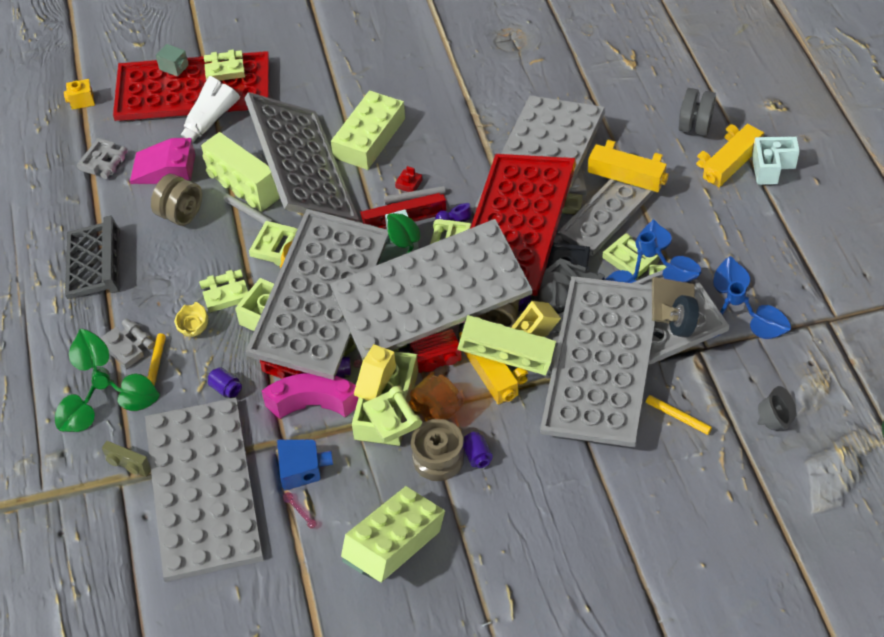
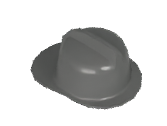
[536,271,570,314]
[757,386,796,430]

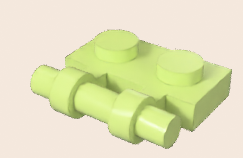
[204,49,245,81]
[199,269,248,313]

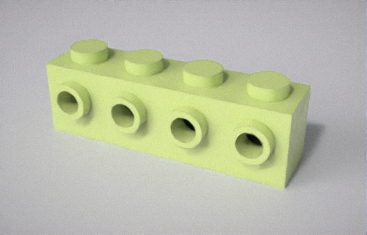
[457,315,556,376]

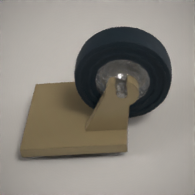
[652,277,699,337]

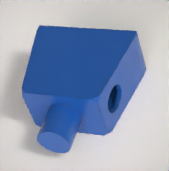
[277,440,333,491]

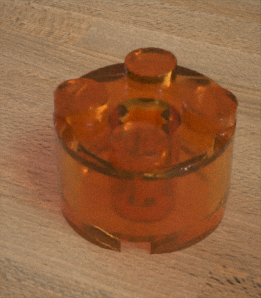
[409,372,464,421]

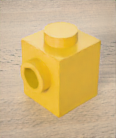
[64,79,95,110]

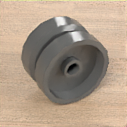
[679,88,716,136]

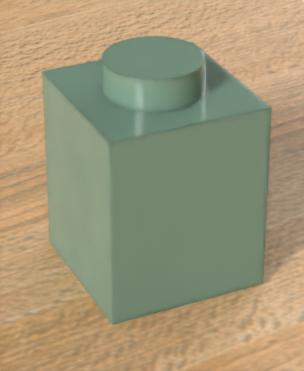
[156,44,189,76]

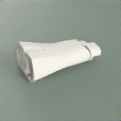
[181,76,240,143]

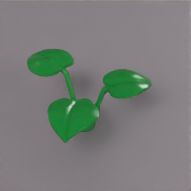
[387,213,421,253]
[55,328,160,432]

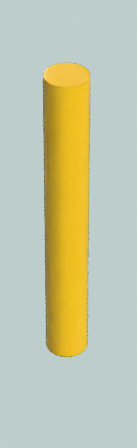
[147,333,166,387]
[646,395,712,435]

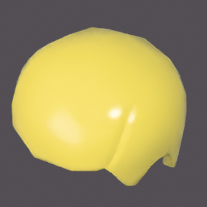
[174,302,209,337]

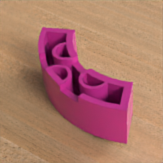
[262,373,359,419]

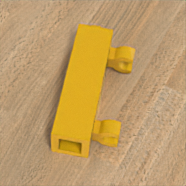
[696,123,764,188]
[588,140,669,192]
[459,332,528,405]

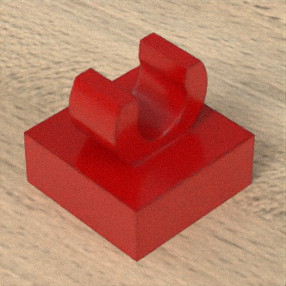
[395,166,423,192]

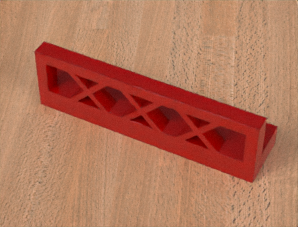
[360,193,446,229]

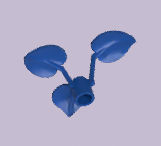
[605,219,702,283]
[713,256,791,339]

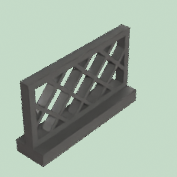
[65,215,120,299]

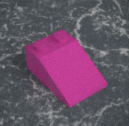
[130,138,196,184]

